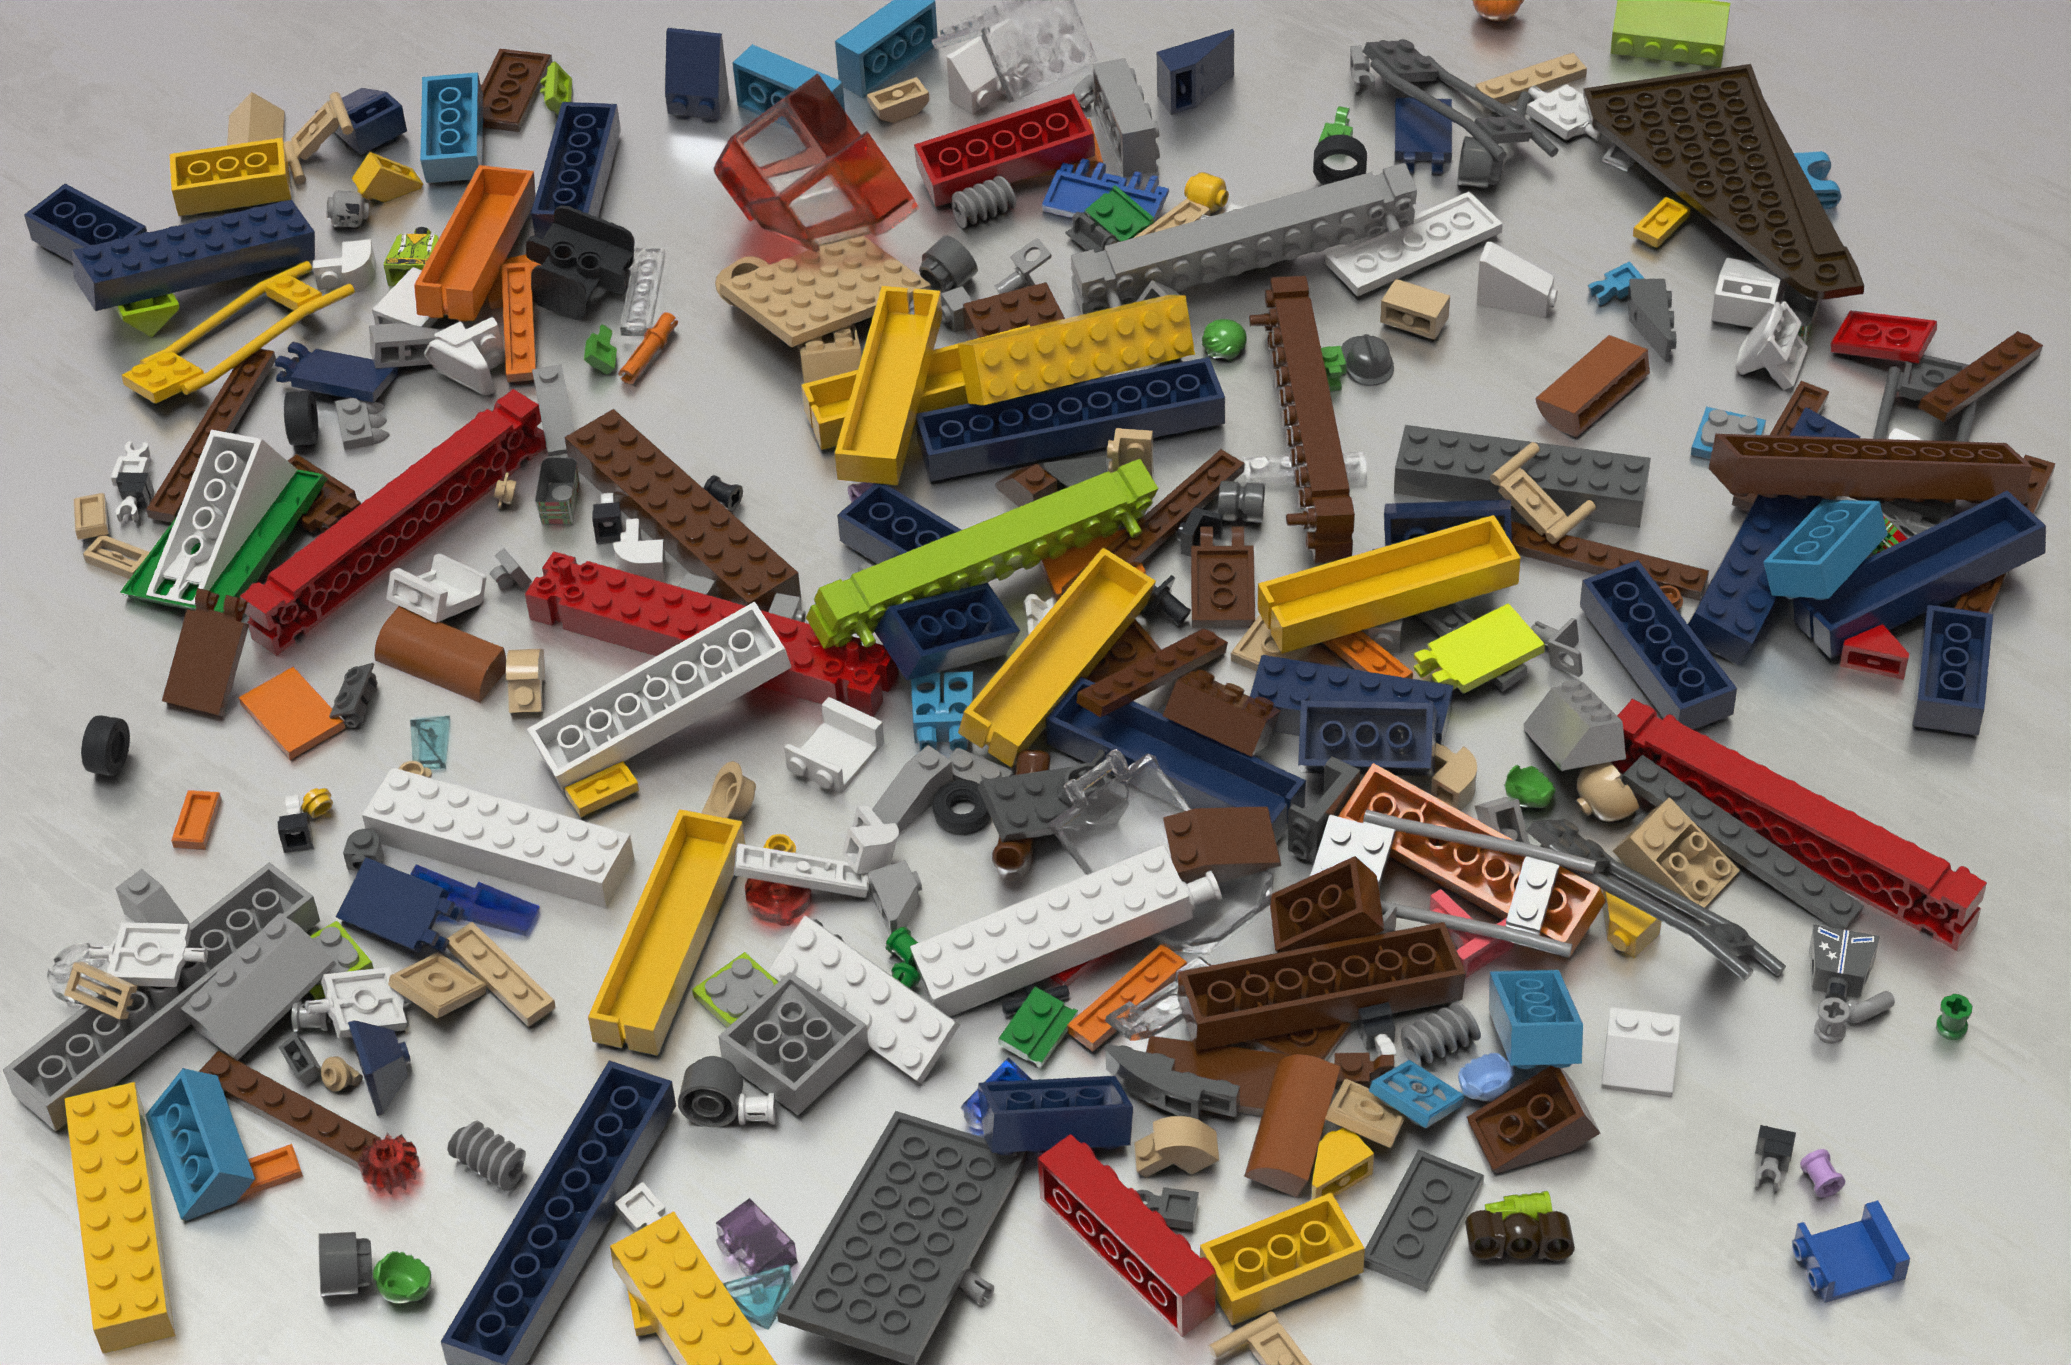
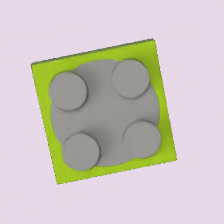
[307,921,374,1001]
[692,952,778,1028]

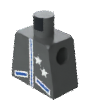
[1809,925,1880,1003]

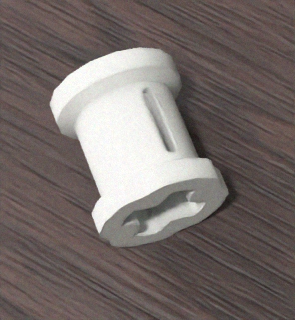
[1182,871,1222,911]
[738,1093,776,1125]

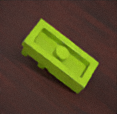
[540,61,572,115]

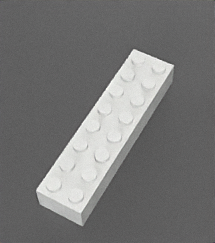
[527,602,791,795]
[362,767,634,909]
[910,845,1193,1017]

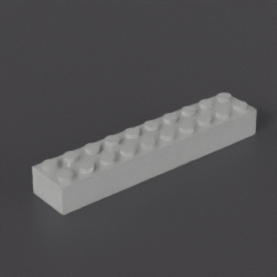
[3,862,320,1131]

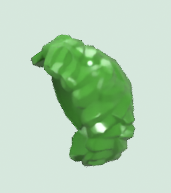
[1202,319,1247,360]
[1504,765,1556,808]
[373,1251,432,1304]

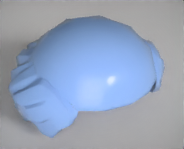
[1458,1053,1515,1102]

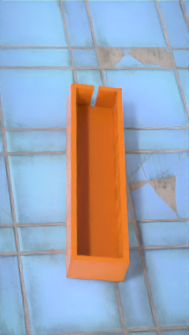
[414,165,536,321]

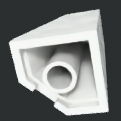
[1477,241,1558,318]

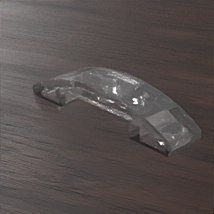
[1105,956,1211,1041]

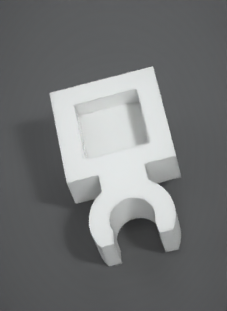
[111,441,150,486]
[615,1182,666,1232]

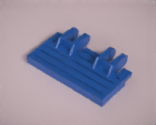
[1042,158,1169,222]

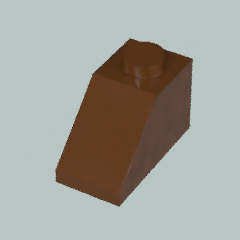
[995,464,1057,507]

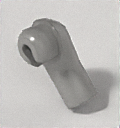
[1072,75,1094,108]
[1846,991,1895,1024]

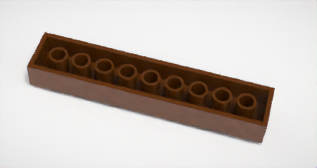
[564,409,801,612]
[1708,433,2033,504]

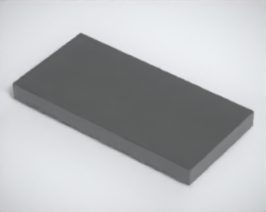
[1364,1149,1484,1292]

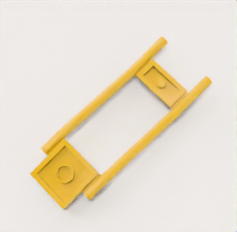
[121,261,355,404]

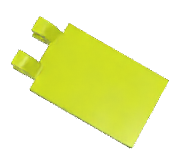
[1414,603,1545,694]

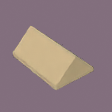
[227,92,285,146]

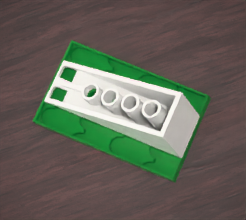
[120,430,328,613]

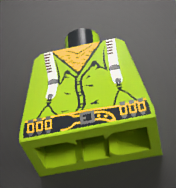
[383,227,439,286]

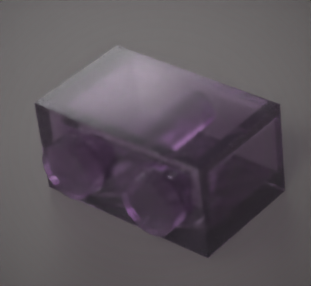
[716,1198,798,1287]

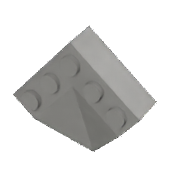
[718,972,869,1115]

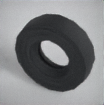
[933,779,991,834]

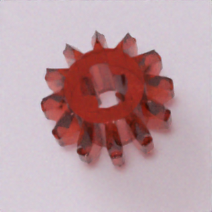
[358,1132,420,1195]

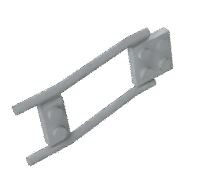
[1310,809,1597,957]

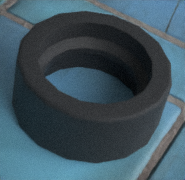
[1313,135,1367,185]

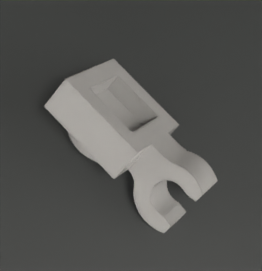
[1350,45,1375,92]

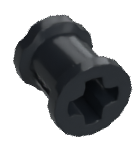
[704,475,743,511]

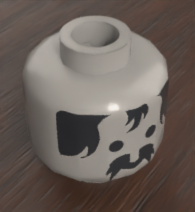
[326,190,369,229]

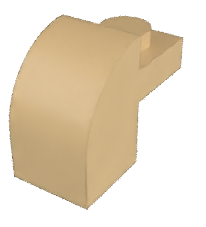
[506,649,545,713]
[1431,743,1477,811]
[1134,1116,1219,1178]

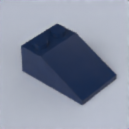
[665,28,730,120]

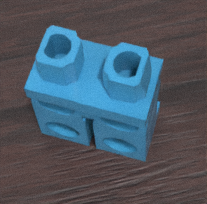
[911,671,974,751]

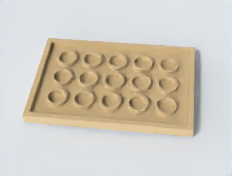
[720,232,931,347]

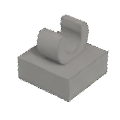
[489,548,532,591]

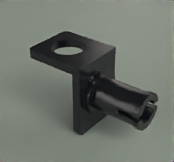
[1141,575,1191,625]

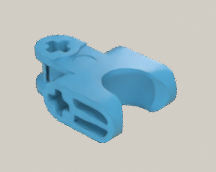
[1794,151,1842,209]

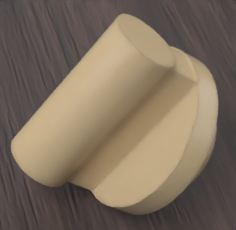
[321,1056,363,1091]

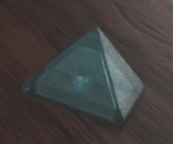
[410,715,451,769]
[723,1265,793,1330]

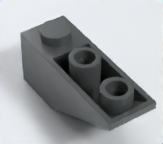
[1627,279,1677,362]

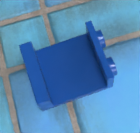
[1792,1200,1910,1303]

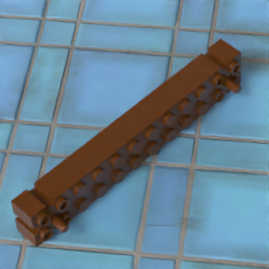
[1249,276,1355,563]

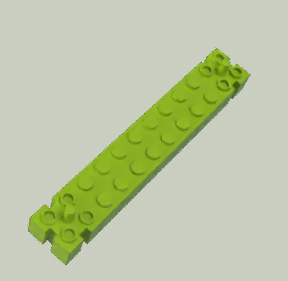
[806,459,1159,649]

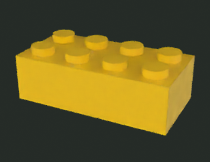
[169,138,292,216]
[1200,1193,1365,1326]

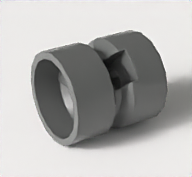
[1218,481,1265,523]

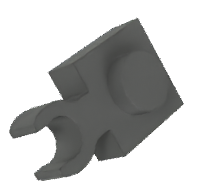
[1137,1187,1199,1230]

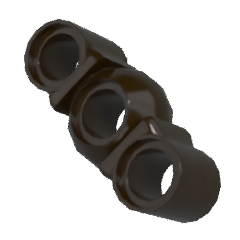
[1465,1210,1575,1261]

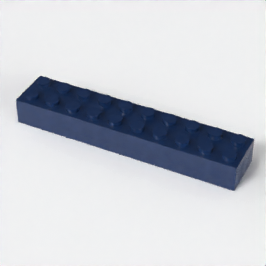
[916,357,1225,481]
[1688,407,1861,666]
[440,1060,676,1365]

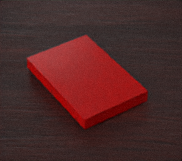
[1830,310,1937,363]

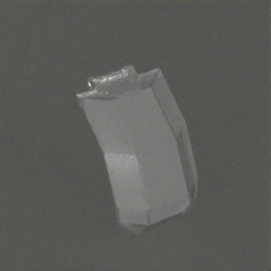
[1048,749,1274,955]

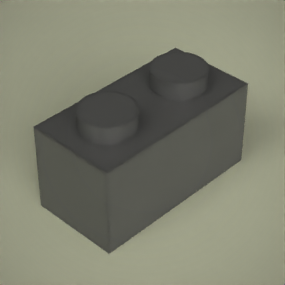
[278,1034,321,1086]

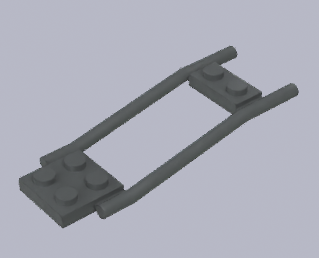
[1362,39,1559,161]
[1858,355,1978,524]
[1526,819,1786,981]

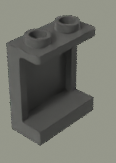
[1288,756,1360,863]

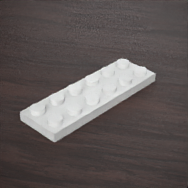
[1325,192,1503,297]
[768,915,960,1083]

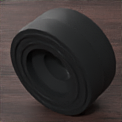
[284,390,318,446]
[81,715,130,776]

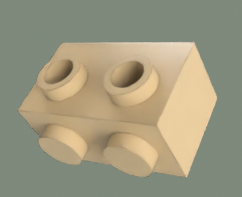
[1380,279,1450,340]

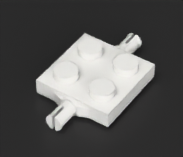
[1526,84,1604,142]
[89,922,208,987]
[305,967,412,1038]

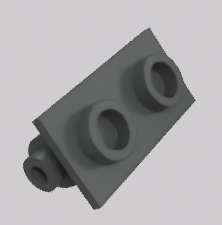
[1065,212,1118,253]
[329,663,378,728]

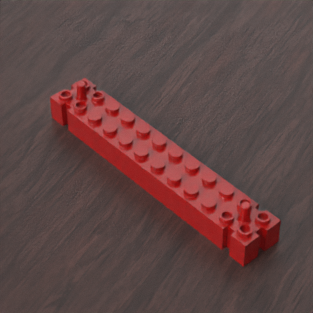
[240,389,547,656]
[525,551,899,717]
[1611,698,1987,951]

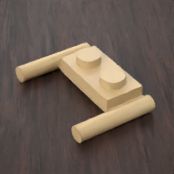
[284,92,354,184]
[1490,442,1596,544]
[1208,1311,1312,1365]

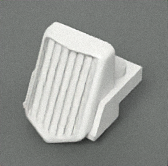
[1736,301,1808,390]
[424,317,505,395]

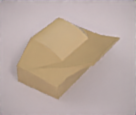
[867,77,930,123]

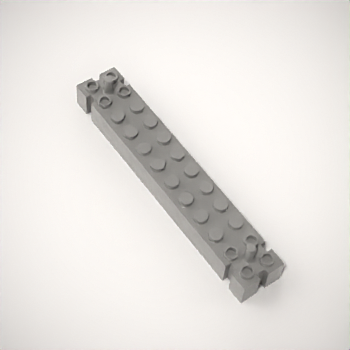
[1071,163,1417,315]

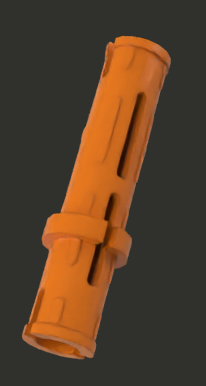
[618,312,678,384]

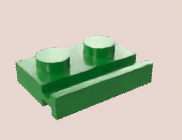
[1084,185,1154,242]
[998,986,1078,1069]

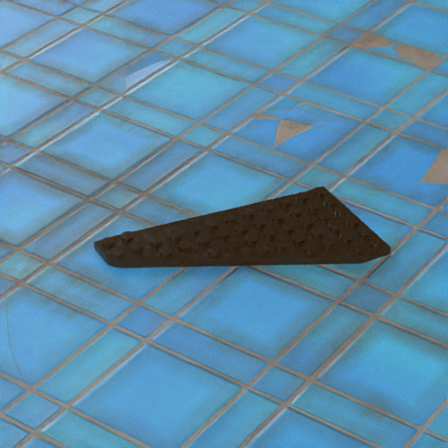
[1583,64,1864,301]

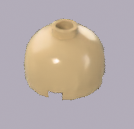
[1576,762,1639,823]

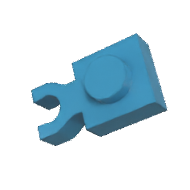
[1588,261,1644,306]

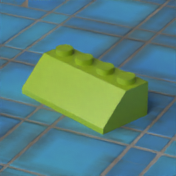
[1610,0,1731,67]

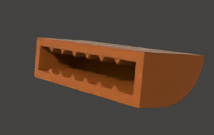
[1535,335,1650,437]
[374,606,506,703]
[1244,1054,1340,1198]

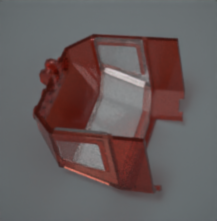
[713,73,920,253]

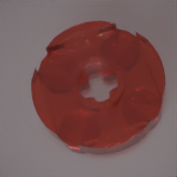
[745,878,812,926]

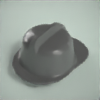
[1341,334,1394,385]

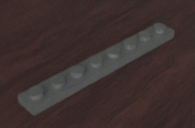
[1621,755,1864,930]

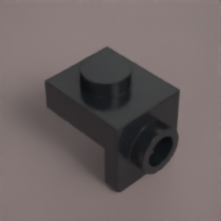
[1177,507,1223,557]

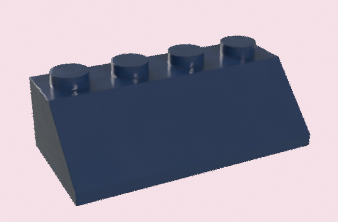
[1384,500,1512,546]
[978,1076,1133,1155]

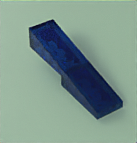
[410,864,540,936]

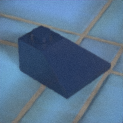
[348,1020,411,1116]

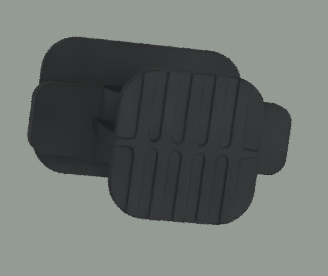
[526,205,635,320]

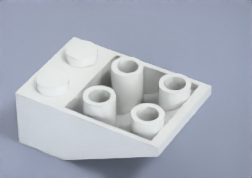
[1711,258,1783,328]

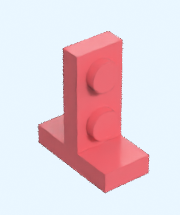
[1429,889,1514,979]

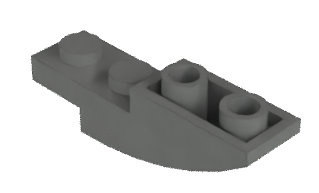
[1105,1044,1240,1120]

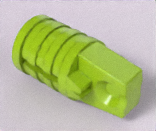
[1485,1191,1553,1219]

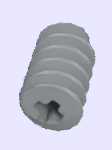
[952,176,1016,228]
[1401,1002,1481,1067]
[447,1120,526,1191]

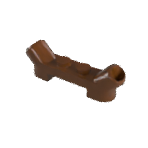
[992,749,1051,881]

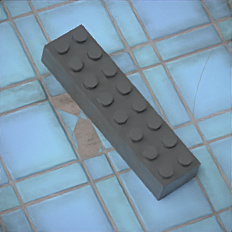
[1394,425,1651,527]

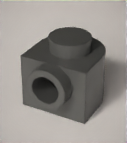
[343,829,384,871]

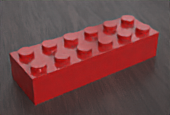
[914,93,1095,207]
[1038,1134,1216,1337]

